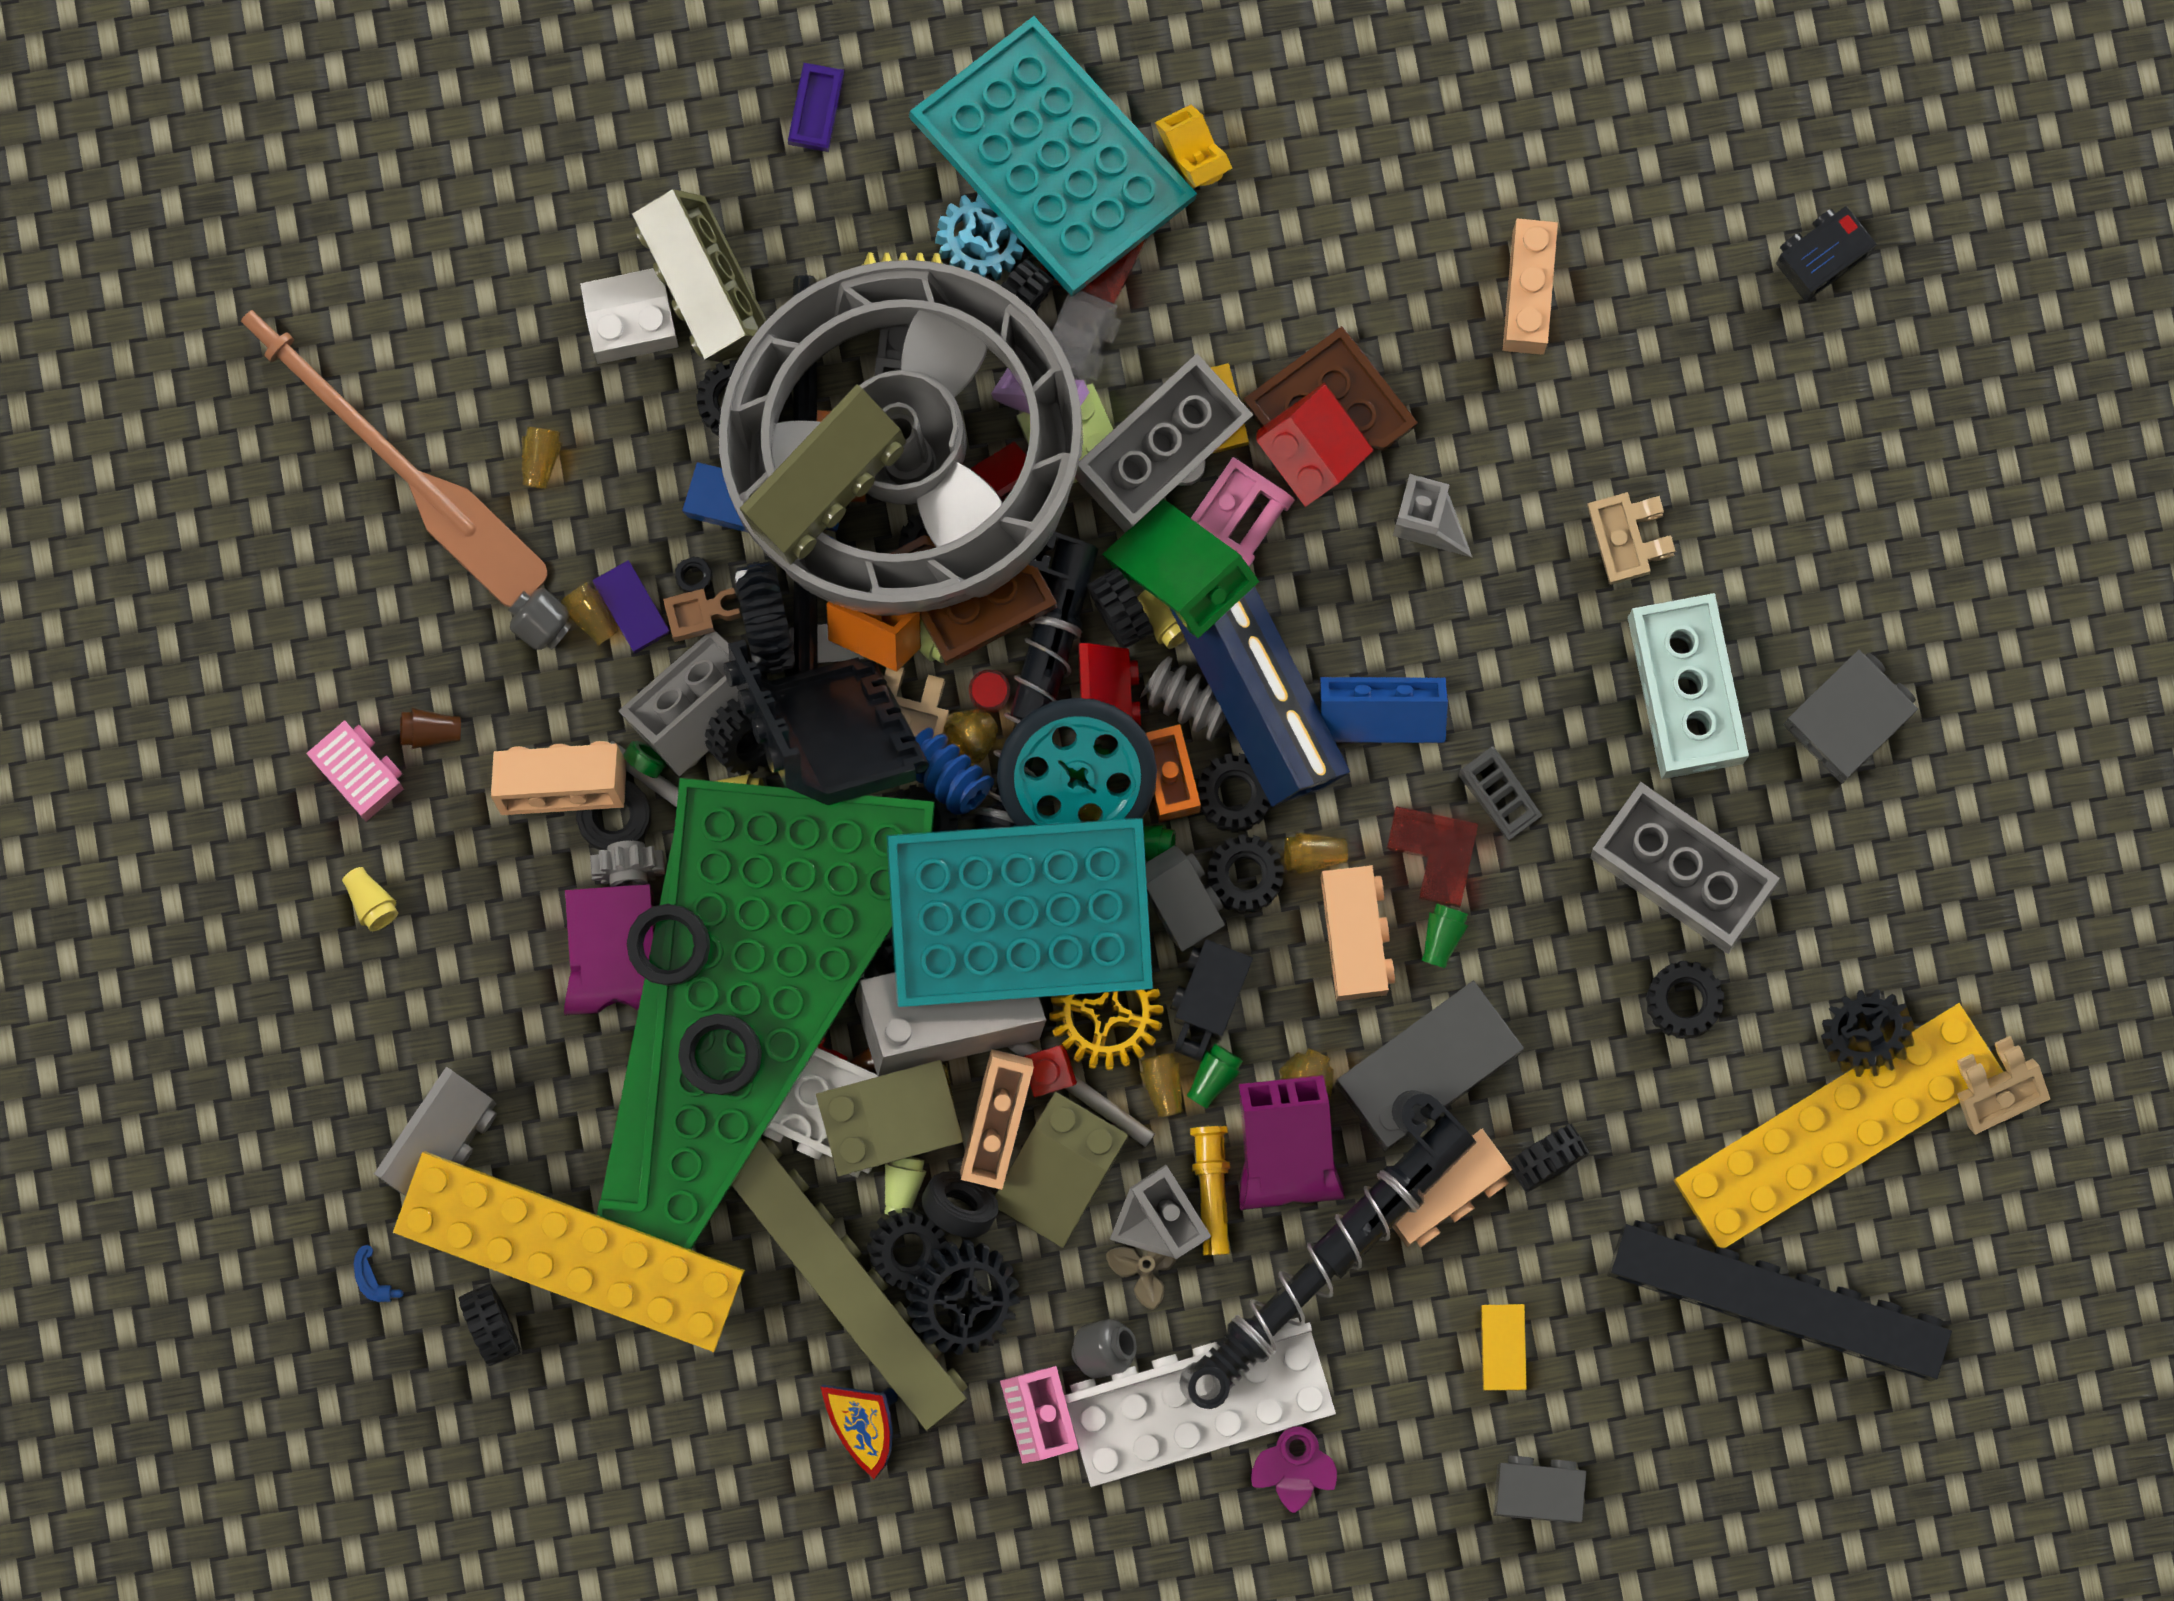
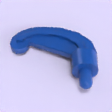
[354,1245,404,1302]

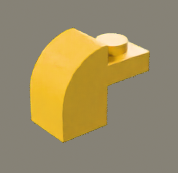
[1155,104,1232,189]

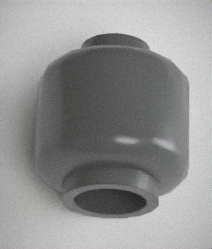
[508,588,572,650]
[1071,1319,1137,1378]

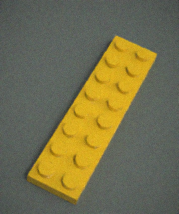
[1673,1003,2004,1248]
[393,1151,745,1352]

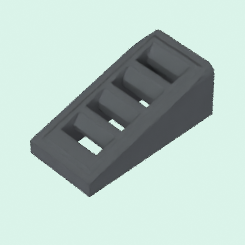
[1458,746,1542,841]

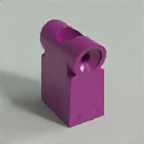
[564,884,656,1016]
[1239,1075,1345,1210]

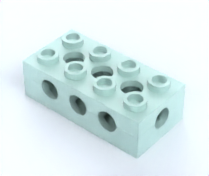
[1628,593,1749,780]

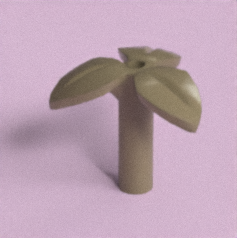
[1106,1246,1177,1310]

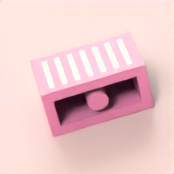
[306,720,404,822]
[1000,1366,1079,1464]

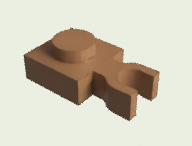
[663,588,742,642]

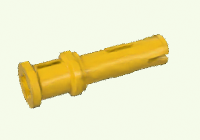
[1190,1126,1230,1256]

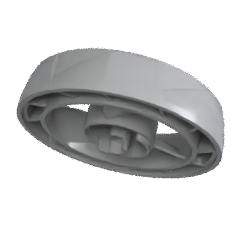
[719,260,1083,616]

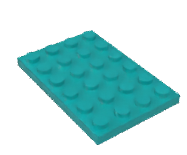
[909,16,1197,297]
[886,818,1153,1007]

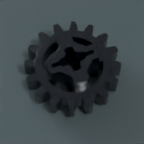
[1821,989,1915,1077]

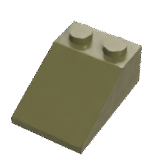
[816,1060,964,1177]
[995,1091,1128,1248]

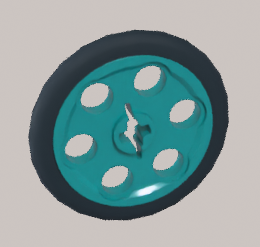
[997,698,1157,826]

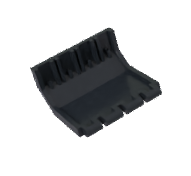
[724,640,929,805]

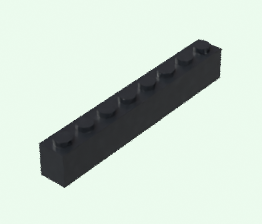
[1607,1220,1952,1382]

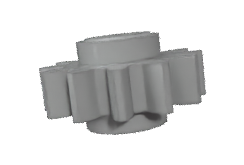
[590,841,665,887]

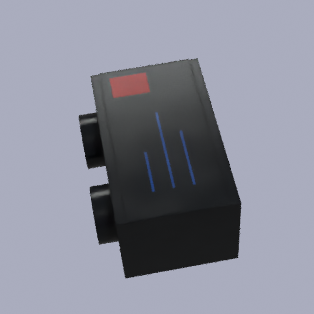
[1776,206,1877,302]

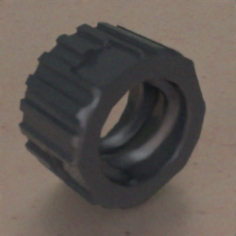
[675,556,713,593]

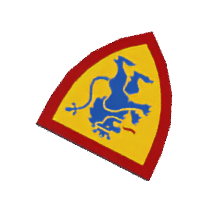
[820,1385,898,1479]

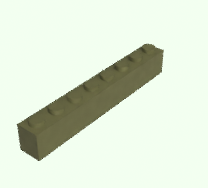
[731,1137,968,1433]

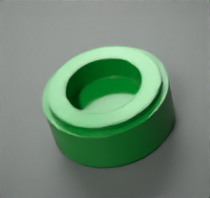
[623,741,666,778]

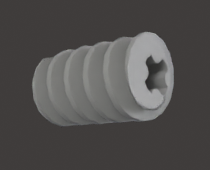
[1140,656,1226,742]

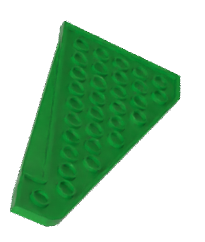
[597,778,935,1250]

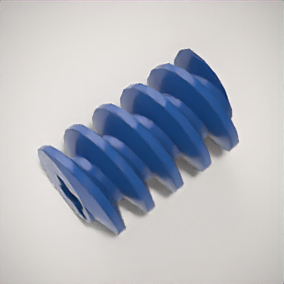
[915,727,994,815]

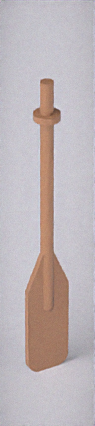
[241,310,547,607]

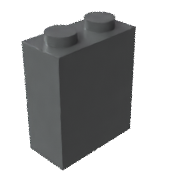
[1783,650,1918,784]

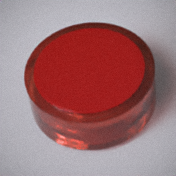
[969,669,1010,713]

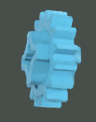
[935,194,1024,281]

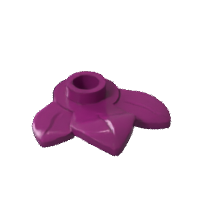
[1251,1427,1337,1513]

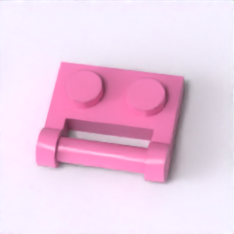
[1191,457,1295,566]

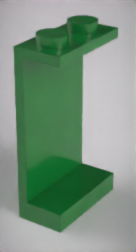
[1102,499,1259,638]

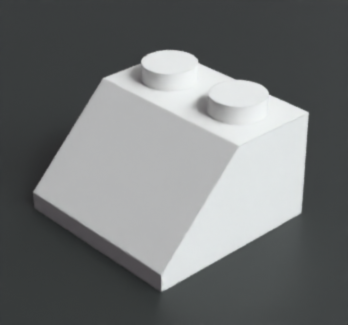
[580,268,679,364]

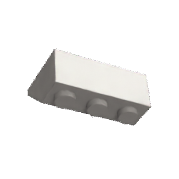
[619,631,750,776]
[374,1067,497,1196]

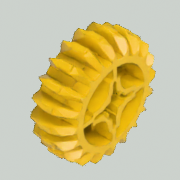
[1049,989,1163,1071]

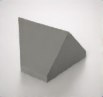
[1393,474,1473,558]
[1110,1165,1211,1259]

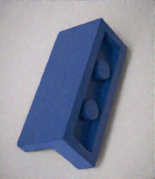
[1320,677,1448,743]

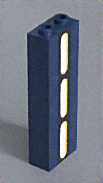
[1169,551,1350,807]

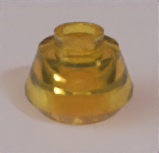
[944,709,998,764]
[1279,1048,1334,1098]

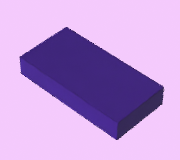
[788,62,844,152]
[592,560,671,654]

